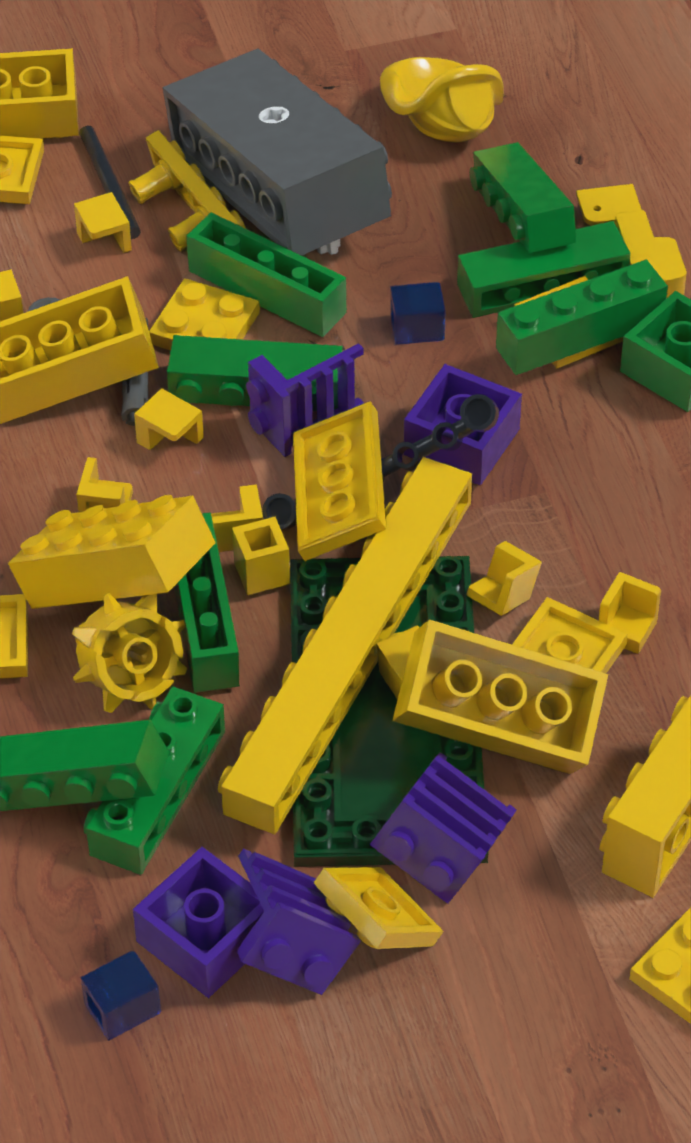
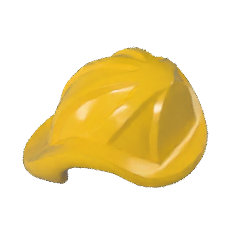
[380,57,504,142]

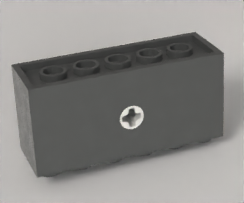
[162,48,392,256]

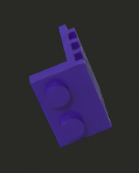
[246,343,364,457]
[370,752,516,904]
[236,848,361,995]

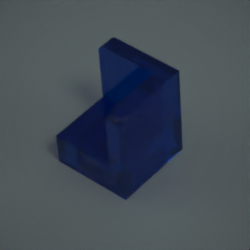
[390,282,446,345]
[80,951,161,1041]

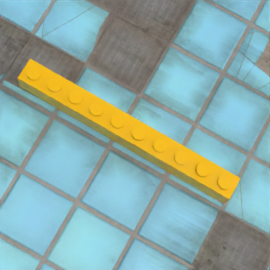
[218,457,472,835]

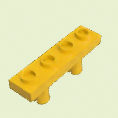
[128,130,246,252]

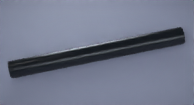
[79,125,141,239]

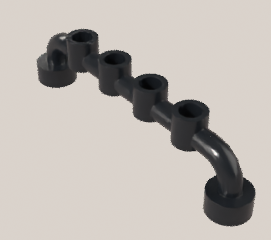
[262,394,499,530]

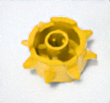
[72,593,187,713]

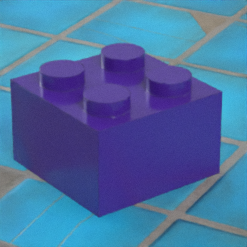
[404,364,522,486]
[133,847,264,999]

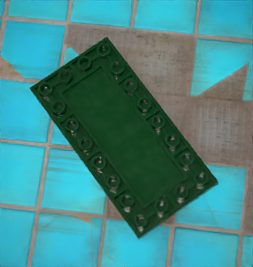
[290,556,489,867]

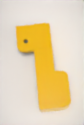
[576,184,687,298]

